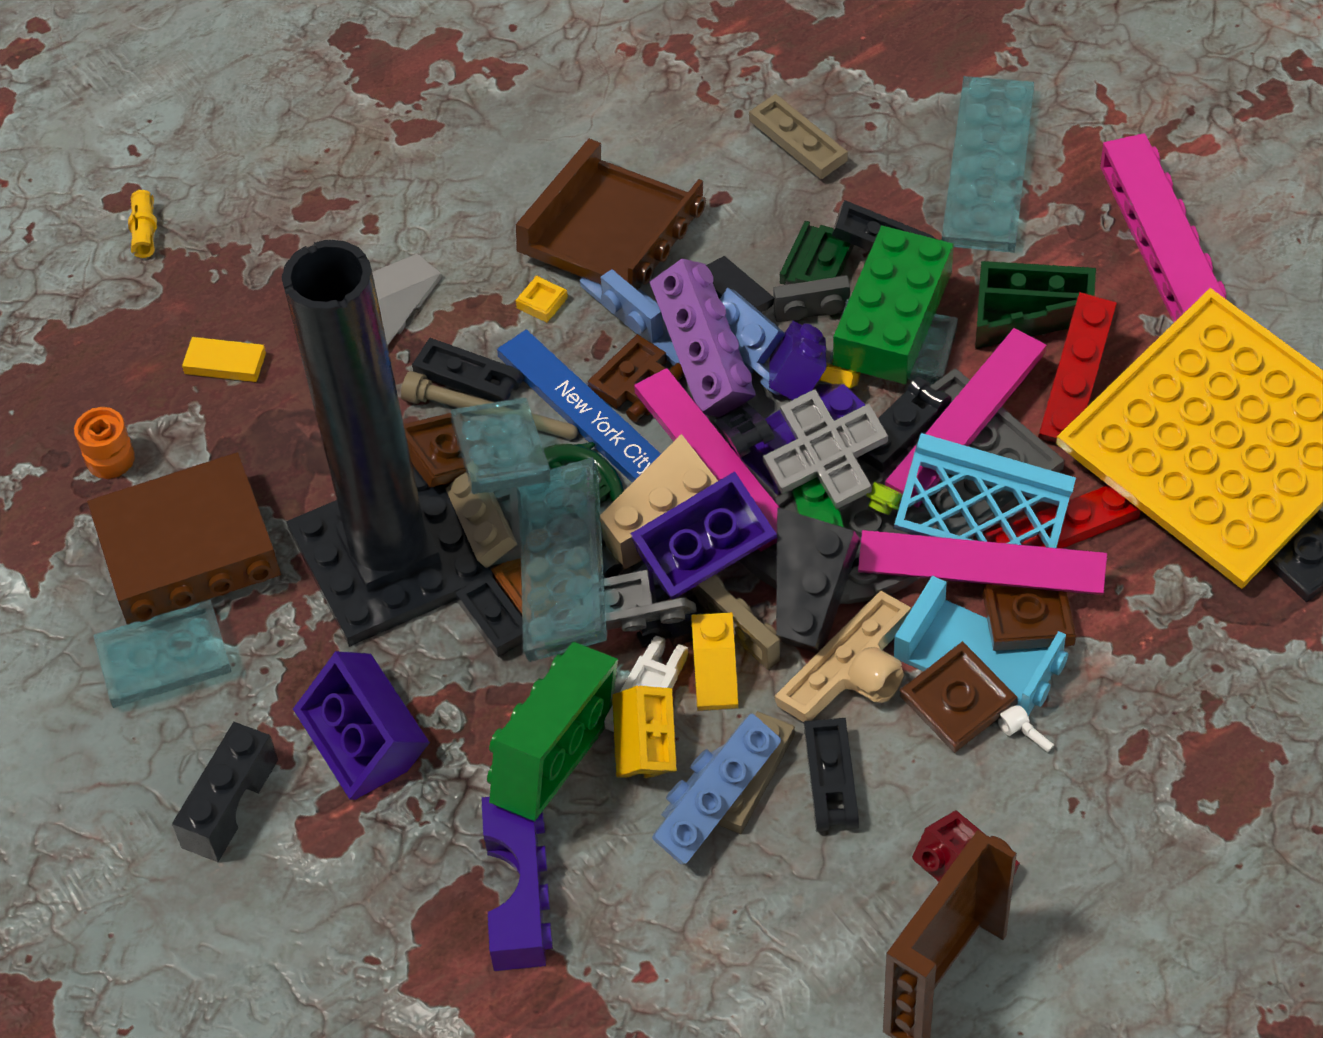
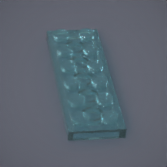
[942,76,1035,253]
[519,458,607,662]

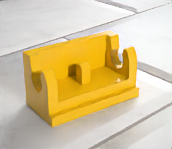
[612,686,677,778]

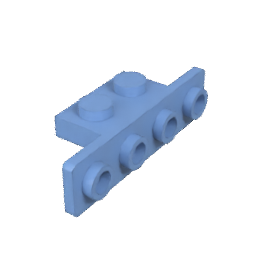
[580,269,680,365]
[720,288,786,395]
[652,714,781,864]

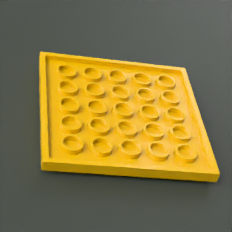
[1056,288,1323,589]

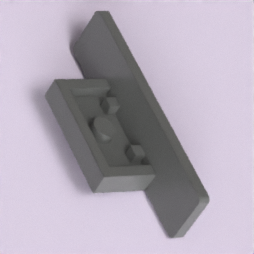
[531,570,697,647]

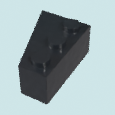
[776,507,861,654]

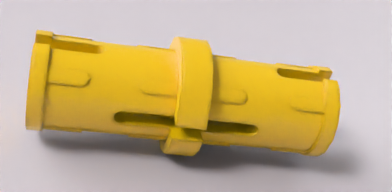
[128,190,157,258]

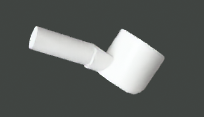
[998,706,1054,753]

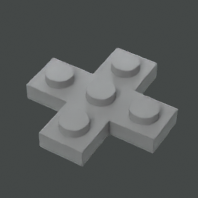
[763,389,888,509]

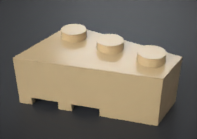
[600,434,718,570]

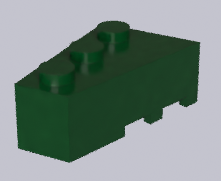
[975,261,1096,349]

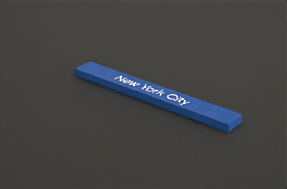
[497,329,661,483]

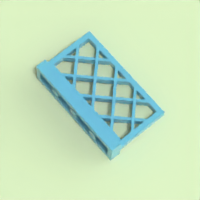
[893,433,1076,548]

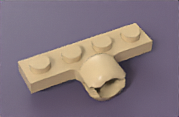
[774,591,912,722]

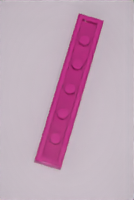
[885,328,1047,508]
[634,368,779,552]
[858,530,1107,595]

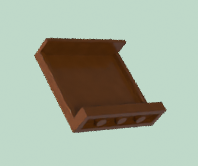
[516,138,706,290]
[87,452,281,626]
[883,830,1017,1038]

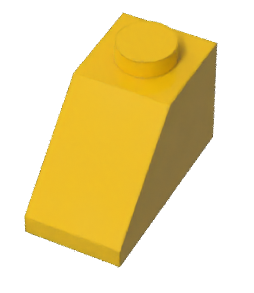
[691,612,739,711]

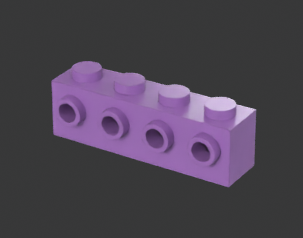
[650,258,756,417]

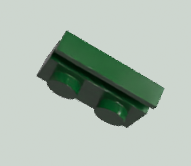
[779,221,854,285]

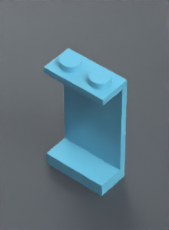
[894,576,1069,716]

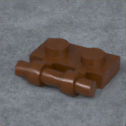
[588,334,685,422]

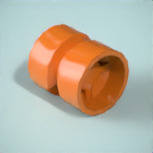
[74,407,135,479]

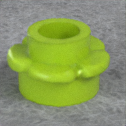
[865,482,903,515]

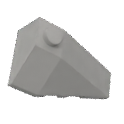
[372,254,442,346]

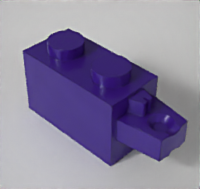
[769,321,826,400]

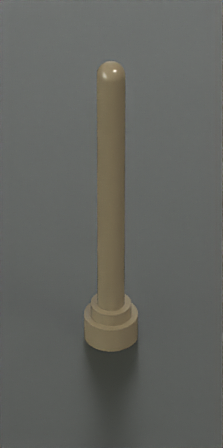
[401,371,578,439]

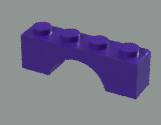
[481,797,553,971]

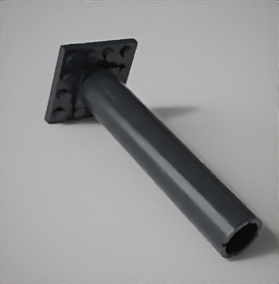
[282,240,495,647]

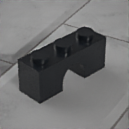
[172,721,278,862]

